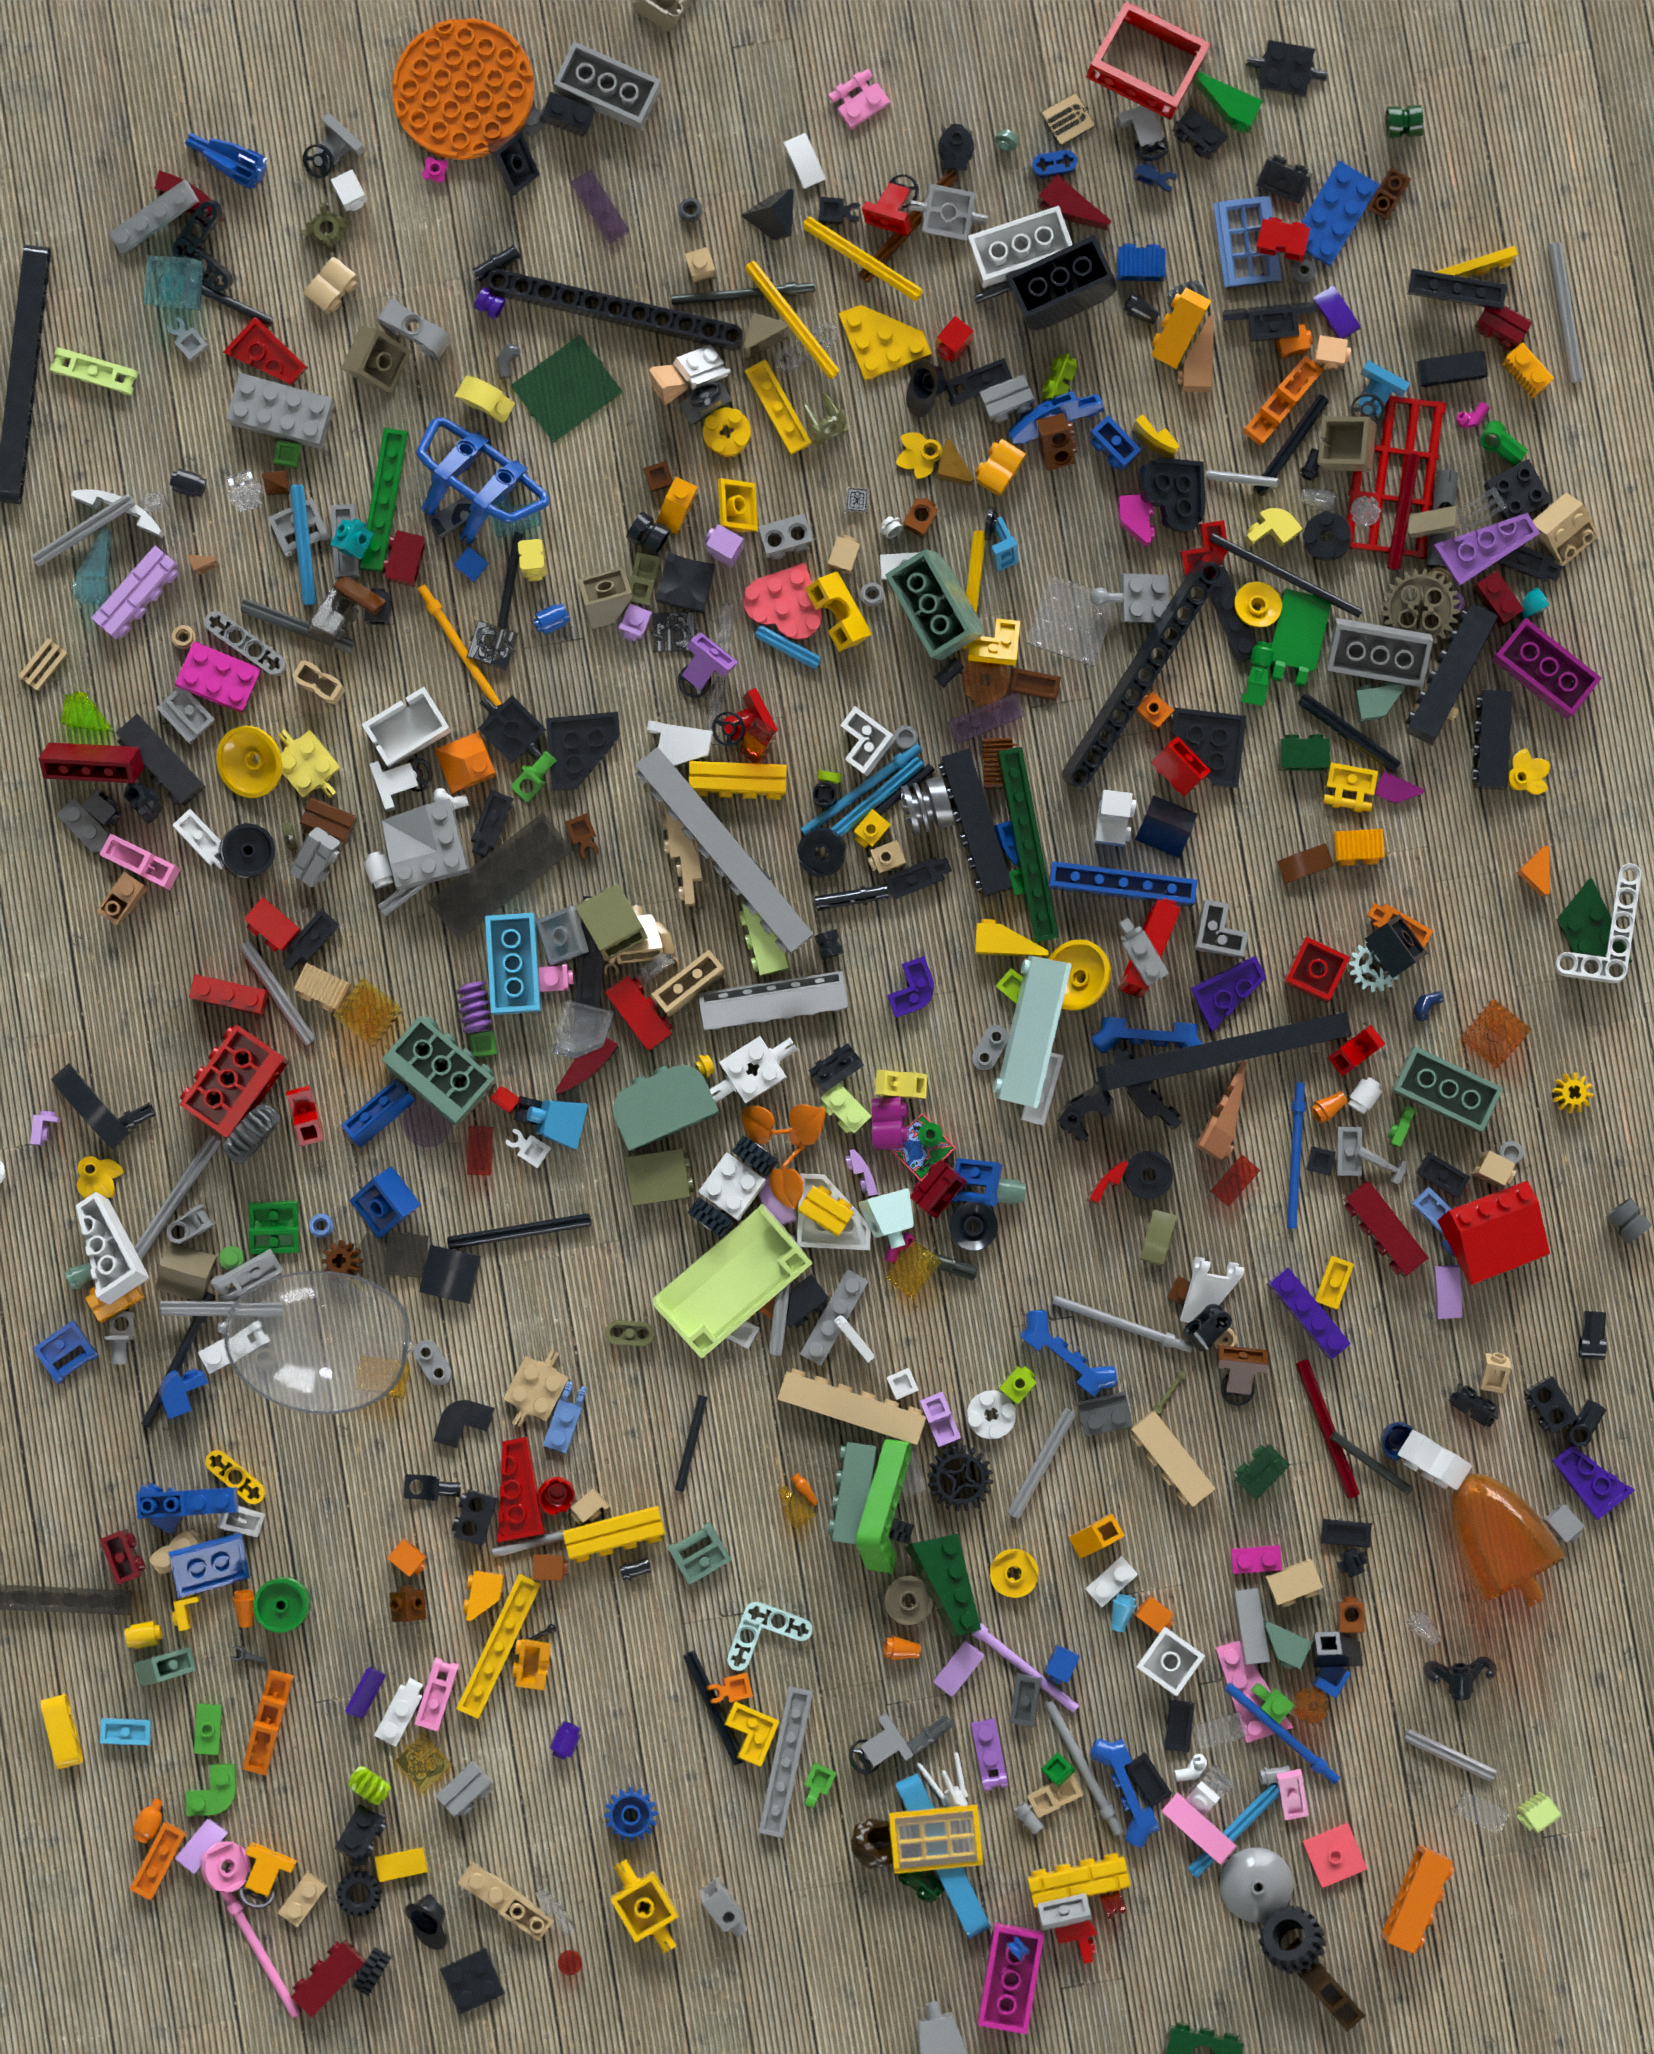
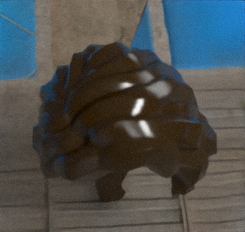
[850,1818,921,1869]

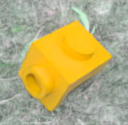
[172,1594,202,1631]

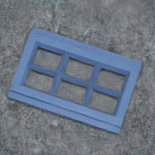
[1213,196,1282,288]

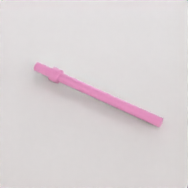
[219,1891,300,2018]

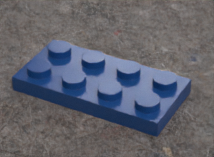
[1301,160,1380,267]

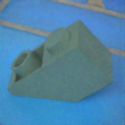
[1353,681,1405,723]

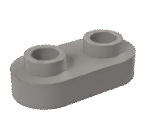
[972,1025,1008,1071]
[414,1340,452,1385]

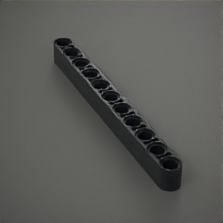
[0,245,51,505]
[487,269,743,351]
[1062,560,1221,788]
[1095,1012,1352,1092]

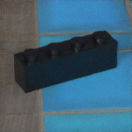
[1471,689,1512,790]
[116,714,206,807]

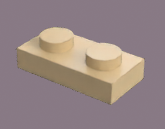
[278,1871,328,1927]

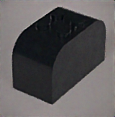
[1006,235,1117,330]

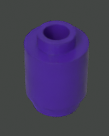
[549,1721,581,1760]

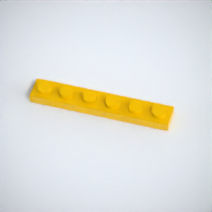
[456,1573,542,1719]

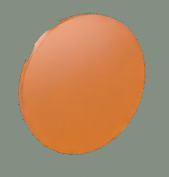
[392,18,535,160]

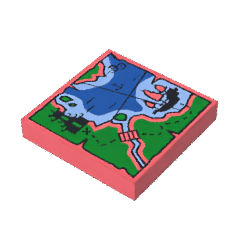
[889,1113,956,1182]

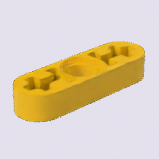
[205,1450,266,1504]

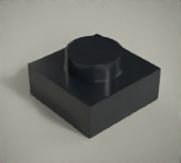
[1306,1146,1336,1176]

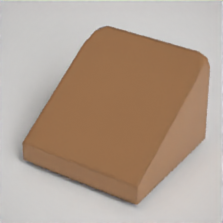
[187,555,219,575]

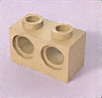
[1471,1151,1516,1187]

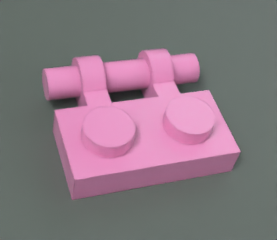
[828,69,890,130]

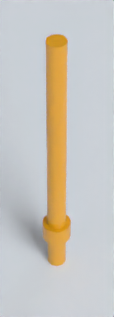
[417,584,502,707]

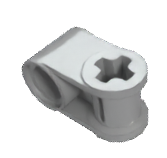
[167,1203,216,1244]

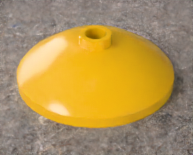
[216,726,283,798]
[1048,939,1111,1011]

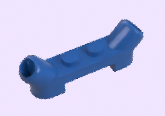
[1091,1017,1203,1053]
[1019,1310,1117,1398]
[1090,1738,1160,1848]

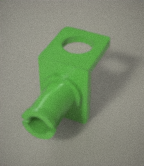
[511,751,557,802]

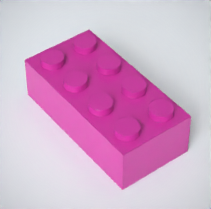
[977,1922,1044,2034]

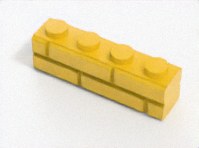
[689,761,787,800]
[562,1505,666,1563]
[1027,1852,1131,1909]

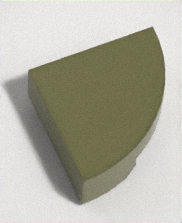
[281,822,298,850]

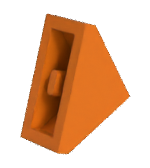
[1516,846,1550,897]

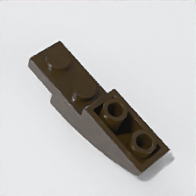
[1284,1937,1366,2032]

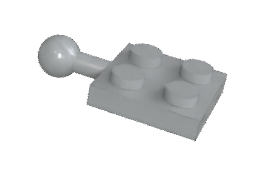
[1090,573,1169,624]

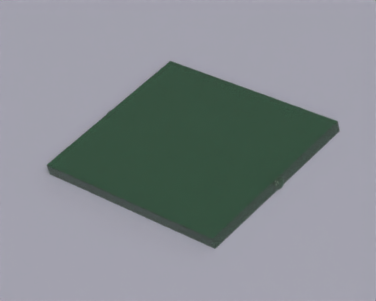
[510,335,623,443]

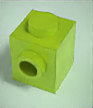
[998,1366,1037,1405]

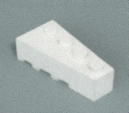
[76,1192,149,1305]

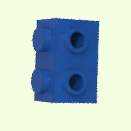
[1089,415,1142,471]

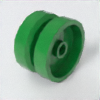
[253,1577,311,1633]

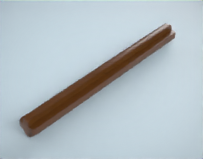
[859,169,959,283]

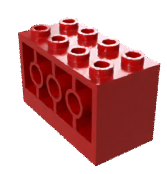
[179,1024,290,1138]

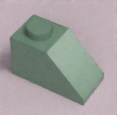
[1264,1620,1312,1670]
[134,1646,196,1687]

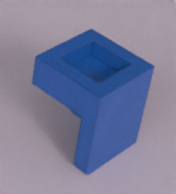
[1312,1667,1351,1698]

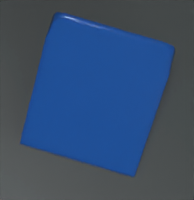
[454,547,489,582]

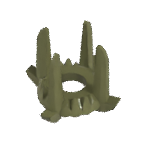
[301,203,352,253]
[803,393,848,445]

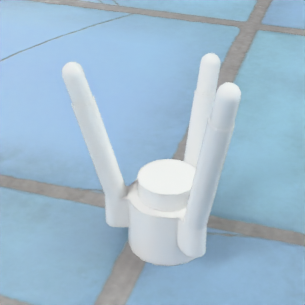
[917,1753,968,1807]

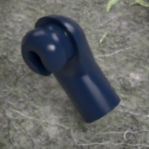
[1413,991,1444,1021]

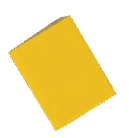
[718,478,758,533]

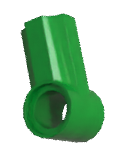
[1480,421,1528,467]

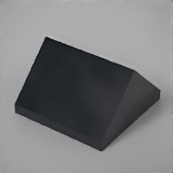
[487,131,540,196]
[1135,795,1198,858]

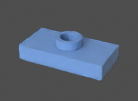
[1411,1187,1451,1237]

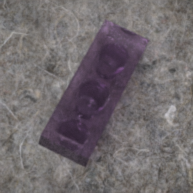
[571,170,629,244]
[948,694,1025,744]

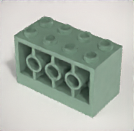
[381,1015,496,1128]

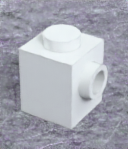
[331,169,367,211]

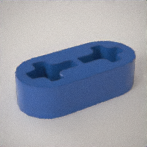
[1032,150,1077,178]

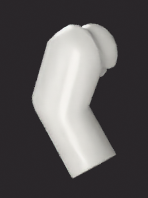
[433,788,469,810]
[1175,1754,1207,1782]

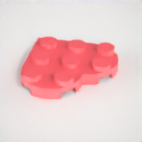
[743,563,822,641]

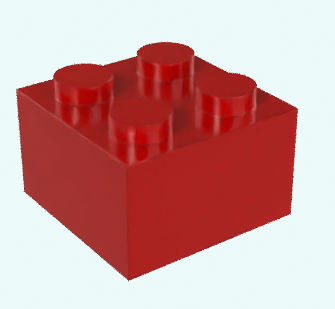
[1282,936,1350,1003]

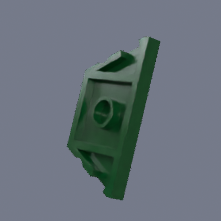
[1557,878,1632,964]

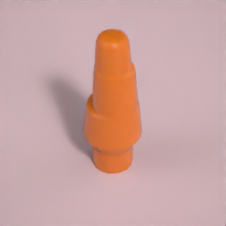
[791,1473,818,1506]

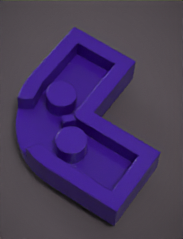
[887,956,934,1018]

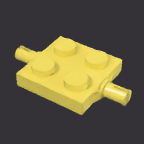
[277,729,342,799]

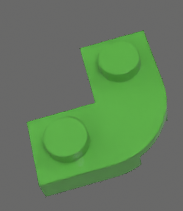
[186,1763,236,1816]

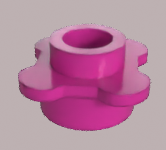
[422,156,449,183]

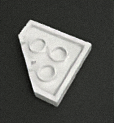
[797,1173,871,1250]

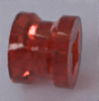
[1100,1890,1127,1919]

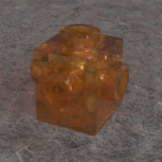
[1292,1687,1330,1724]

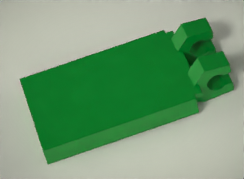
[1271,588,1331,687]

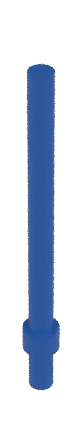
[1287,1082,1306,1229]
[1224,1683,1340,1784]

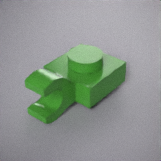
[1251,1683,1295,1724]
[804,1762,837,1808]

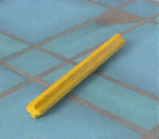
[802,217,923,301]
[745,261,839,379]

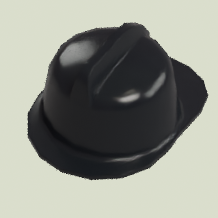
[906,359,946,417]
[405,1894,447,1950]

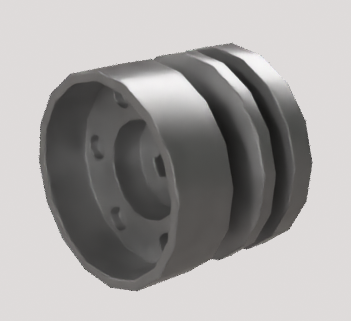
[901,776,954,836]

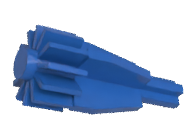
[185,133,267,190]

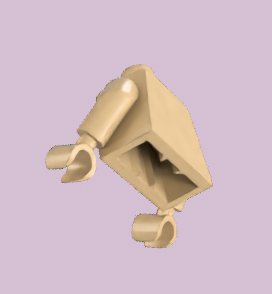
[604,905,679,976]

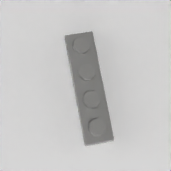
[109,180,199,254]
[800,1269,869,1366]

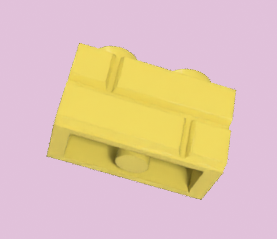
[518,539,547,581]

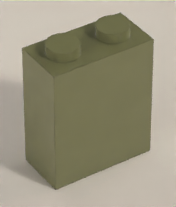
[576,883,648,961]
[625,1148,695,1207]

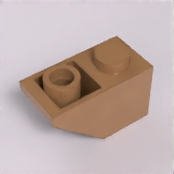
[96,872,148,926]

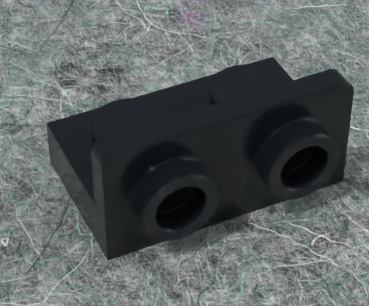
[1172,107,1228,160]
[1256,154,1312,204]
[334,1804,387,1863]

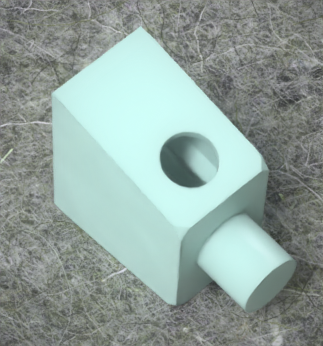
[858,1188,914,1249]

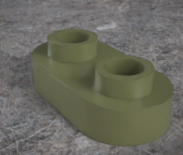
[605,1320,654,1346]

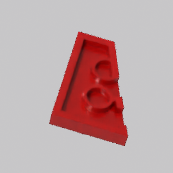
[223,317,308,385]

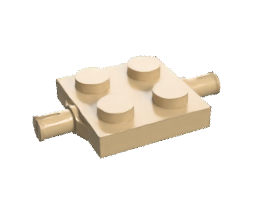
[503,1349,569,1428]

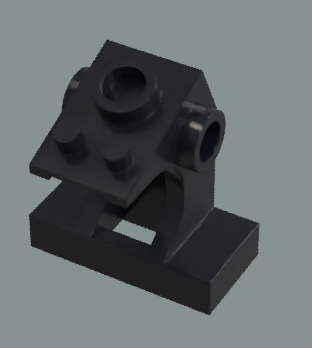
[1058,1082,1114,1142]

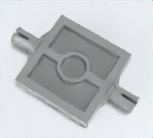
[908,184,988,241]

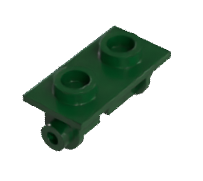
[893,1856,945,1904]

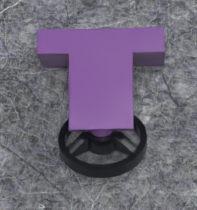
[678,632,738,698]

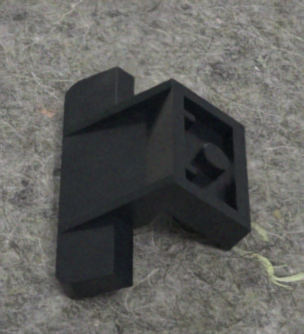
[1222,302,1317,342]

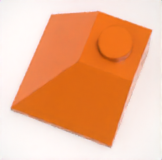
[434,731,497,794]

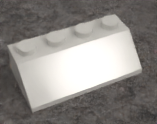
[968,206,1073,288]

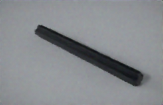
[447,1213,592,1249]

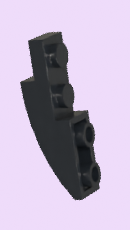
[1113,1048,1182,1130]

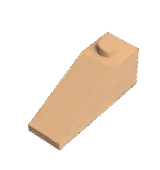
[649,364,688,405]

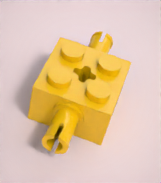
[610,1859,679,1954]

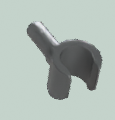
[230,1646,266,1664]

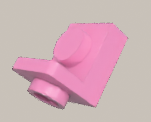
[539,964,574,992]

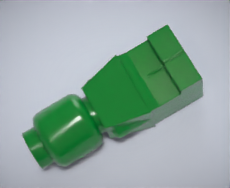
[1240,641,1274,706]

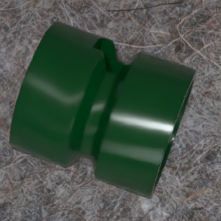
[1385,105,1423,138]

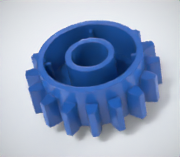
[604,1786,659,1842]

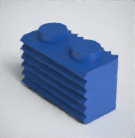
[1116,243,1166,282]

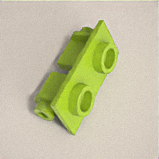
[1041,353,1078,400]

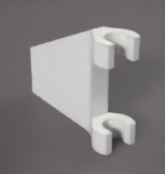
[641,721,713,767]
[1180,1256,1244,1323]

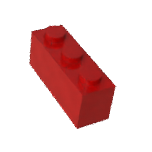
[189,974,269,1016]
[605,975,673,1052]

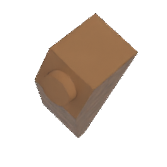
[1177,316,1214,392]

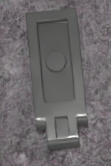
[57,798,109,859]

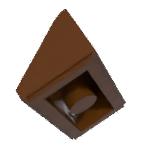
[334,576,386,616]

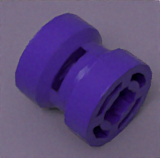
[473,287,506,320]

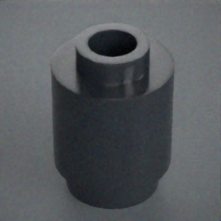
[169,468,207,498]

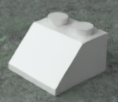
[1137,1627,1205,1696]

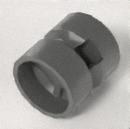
[1606,1198,1652,1244]

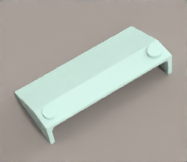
[993,955,1072,1109]

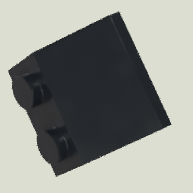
[1364,914,1428,978]

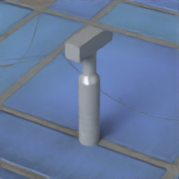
[1354,1145,1407,1185]

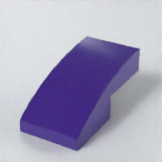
[1313,286,1361,339]

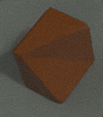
[262,471,290,495]

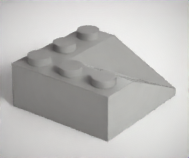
[382,799,470,891]

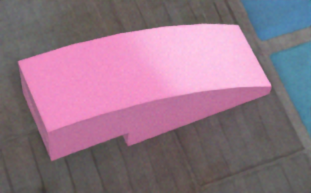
[99,833,181,890]
[1162,1793,1237,1865]

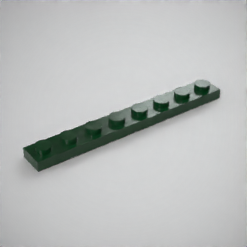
[997,747,1059,943]

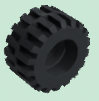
[1259,1905,1326,1974]

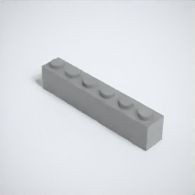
[698,971,848,1030]

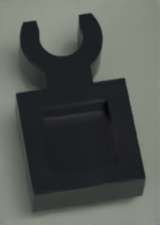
[818,197,861,225]

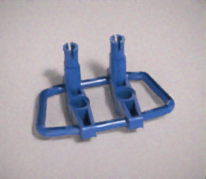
[416,417,550,544]

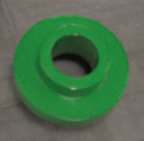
[918,1122,943,1147]

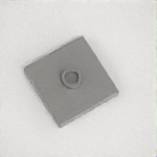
[536,905,589,966]

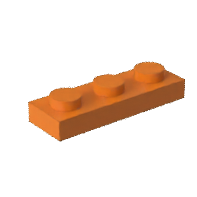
[129,1821,187,1900]

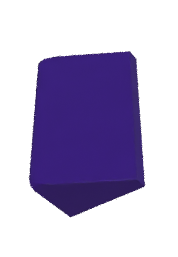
[345,1666,385,1718]

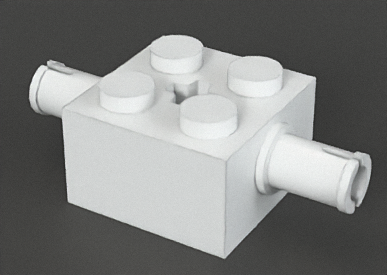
[709,1036,798,1104]

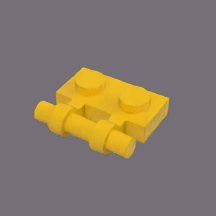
[1323,762,1378,813]

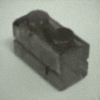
[307,587,359,646]

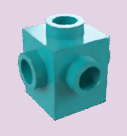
[330,518,374,559]

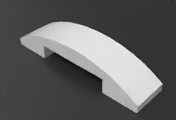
[71,489,164,539]

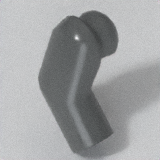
[497,344,520,379]

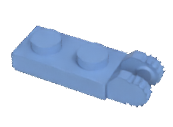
[543,1381,587,1454]

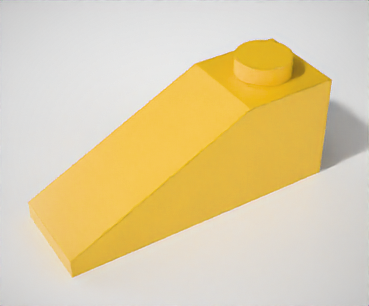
[974,919,1049,958]

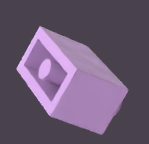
[705,524,744,568]

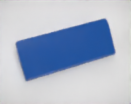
[341,1078,415,1148]

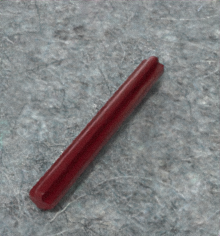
[1387,453,1420,571]

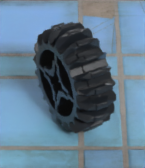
[927,1445,993,1512]

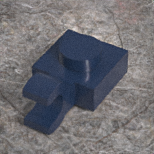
[1133,163,1177,192]

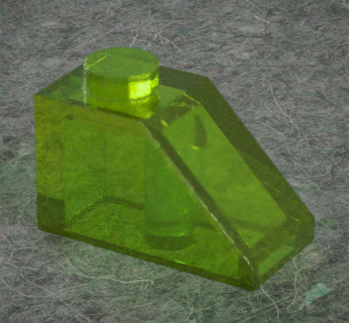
[61,691,114,733]

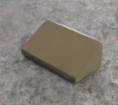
[1408,506,1460,539]

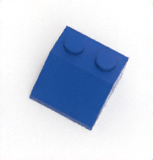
[349,1166,421,1239]

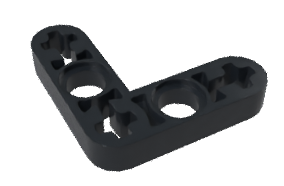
[172,200,233,292]

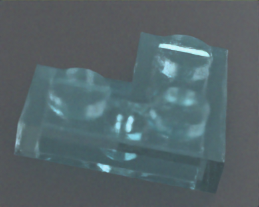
[490,495,543,539]

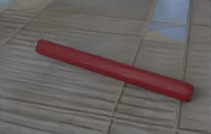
[1296,1359,1360,1499]

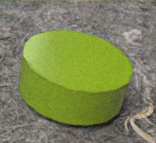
[817,770,842,784]

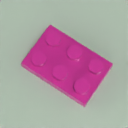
[175,641,261,714]

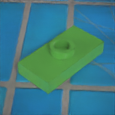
[194,1703,223,1755]

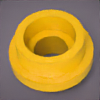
[694,1055,715,1079]

